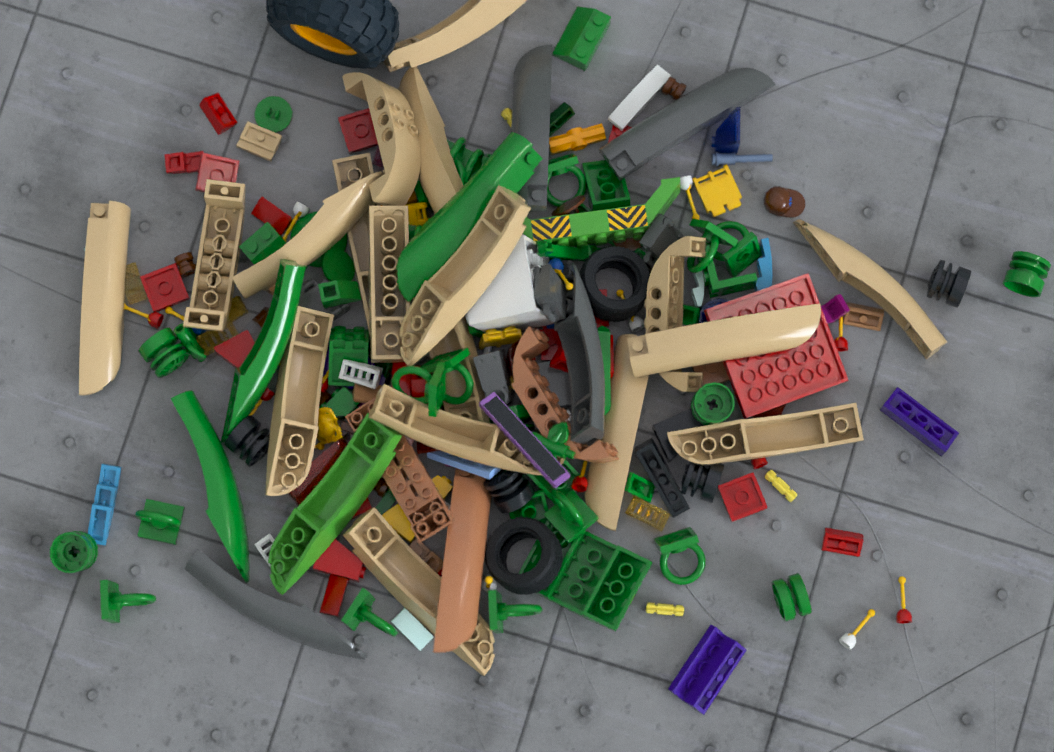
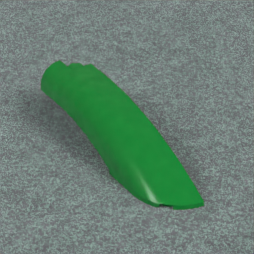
[396,132,543,302]
[221,258,306,443]
[171,390,250,583]

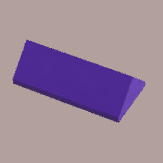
[880,387,959,457]

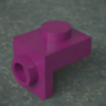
[821,294,850,324]

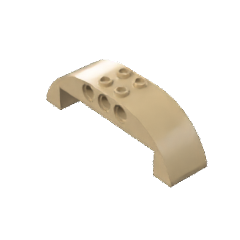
[342,72,421,206]
[183,179,245,331]
[644,236,706,392]

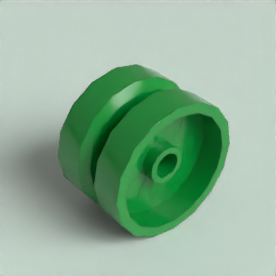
[771,573,812,622]

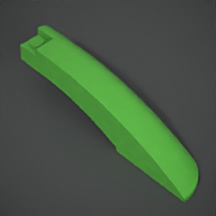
[268,413,402,595]

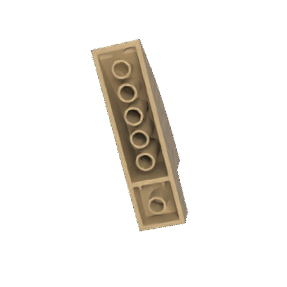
[369,206,410,363]

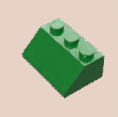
[552,6,611,71]

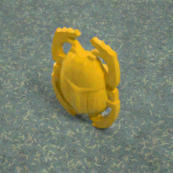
[317,407,342,444]

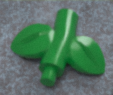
[174,324,206,362]
[532,422,575,460]

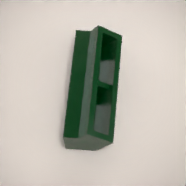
[549,102,575,137]

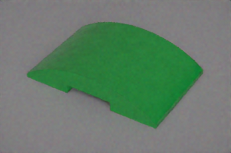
[518,521,653,631]

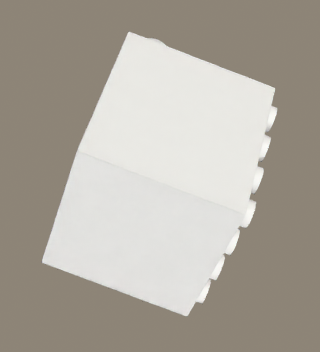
[465,235,555,332]

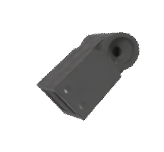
[473,349,514,405]

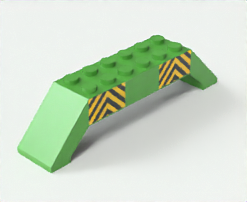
[522,177,680,248]

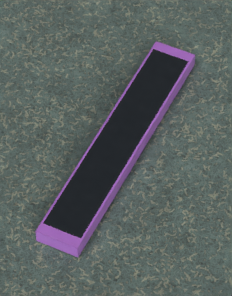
[479,392,570,488]

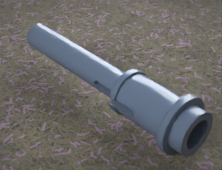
[711,152,773,167]

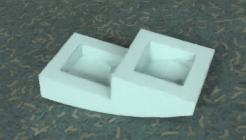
[691,271,704,308]
[391,608,434,651]

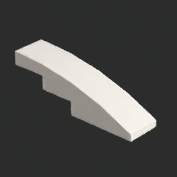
[608,64,672,131]

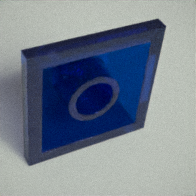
[711,107,740,154]

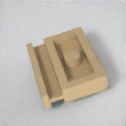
[236,121,282,162]

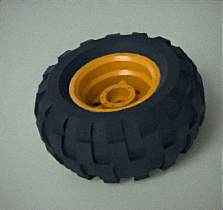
[266,0,399,69]

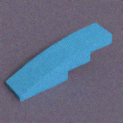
[754,238,773,292]
[88,463,122,545]

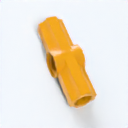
[549,123,606,155]

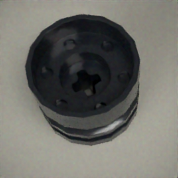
[927,259,972,308]
[225,415,270,467]
[681,461,724,503]
[483,469,535,513]

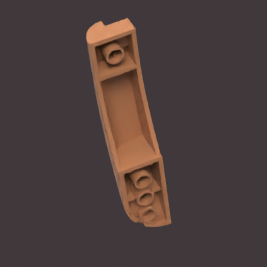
[433,468,492,653]

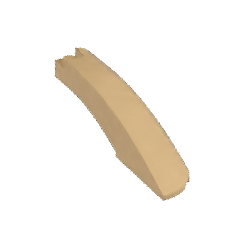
[398,66,463,214]
[232,170,385,299]
[399,186,531,366]
[79,201,131,395]
[793,219,947,359]
[369,384,565,475]

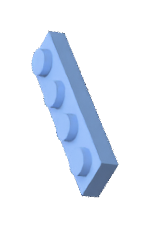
[427,447,501,479]

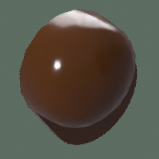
[764,186,805,218]

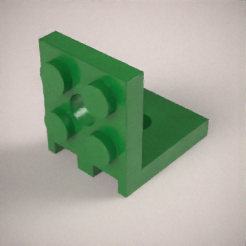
[697,245,758,298]
[328,326,369,386]

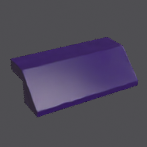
[668,624,746,715]

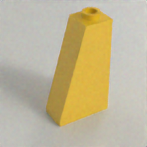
[382,475,453,543]

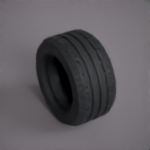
[579,246,650,322]
[485,517,563,595]

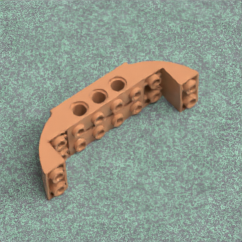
[511,326,619,463]
[345,397,454,543]

